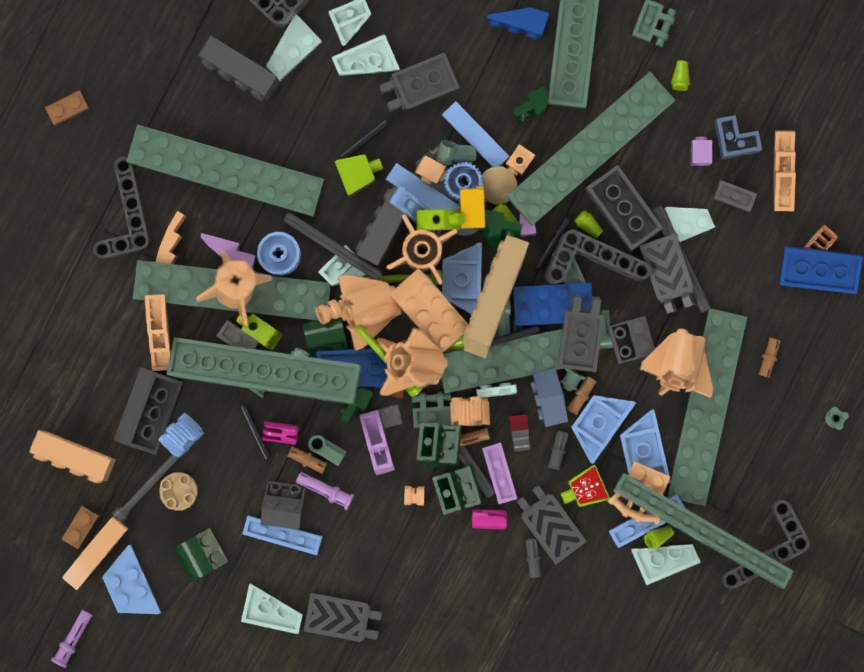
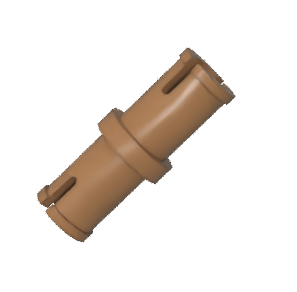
[758,337,781,378]
[567,376,597,415]
[287,446,327,474]

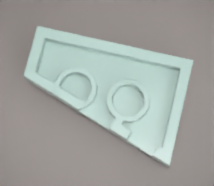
[266,14,322,81]
[332,34,400,76]
[631,544,700,586]
[241,583,303,634]

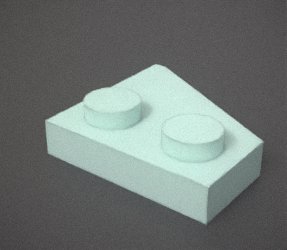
[328,0,371,46]
[664,207,715,242]
[477,383,517,398]

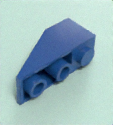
[486,7,549,39]

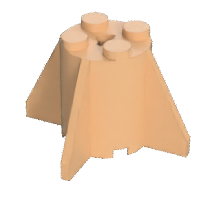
[387,214,458,285]
[196,251,272,327]
[338,274,401,350]
[376,328,448,396]
[640,329,713,398]

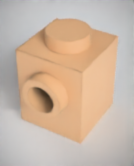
[506,144,535,176]
[415,155,447,185]

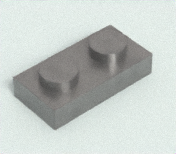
[713,180,757,213]
[216,320,259,349]

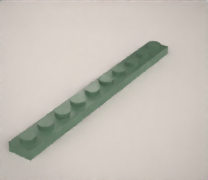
[613,473,793,589]

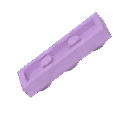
[482,443,517,504]

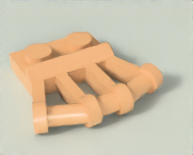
[608,461,670,524]

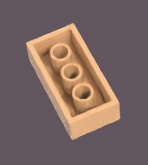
[389,269,469,353]
[29,430,116,483]

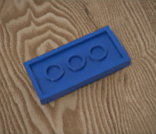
[779,246,863,294]
[513,283,592,326]
[316,349,388,389]

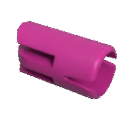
[262,421,299,445]
[472,509,507,529]

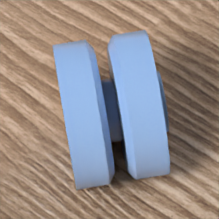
[257,232,301,276]

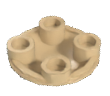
[482,166,518,204]
[160,472,198,511]

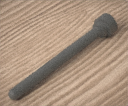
[112,454,181,524]

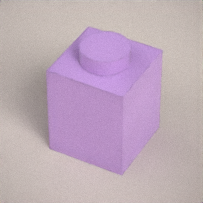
[691,137,712,166]

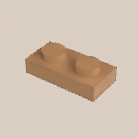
[45,90,89,125]
[62,506,99,549]

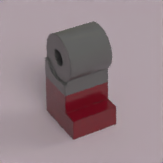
[509,414,530,452]

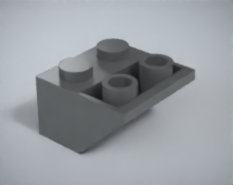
[608,316,655,364]
[261,481,306,530]

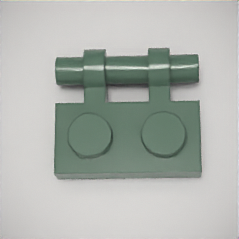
[632,0,676,47]
[412,391,451,428]

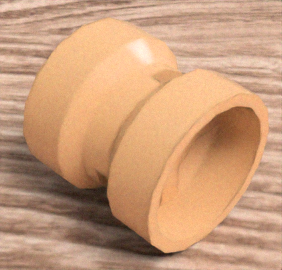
[315,299,342,324]
[404,486,424,506]

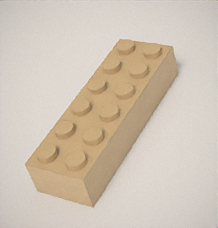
[462,235,529,359]

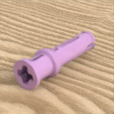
[296,472,354,510]
[51,610,93,668]

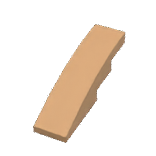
[774,131,796,211]
[156,211,186,264]
[145,294,171,371]
[62,516,128,590]

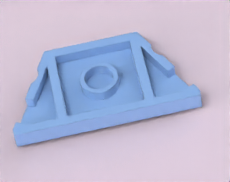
[442,243,482,314]
[571,395,636,464]
[620,410,671,483]
[102,545,162,614]

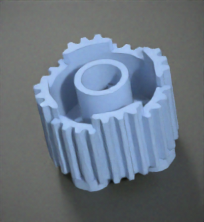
[444,162,483,202]
[158,413,204,457]

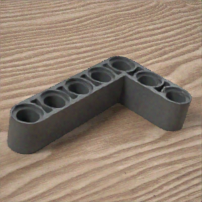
[249,0,310,27]
[93,157,151,260]
[545,230,651,285]
[721,500,810,589]

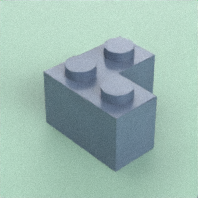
[714,115,762,160]
[531,368,568,427]

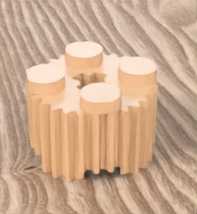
[450,397,490,426]

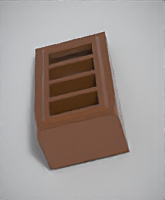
[803,225,838,251]

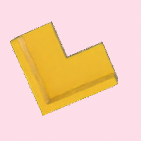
[460,185,485,228]

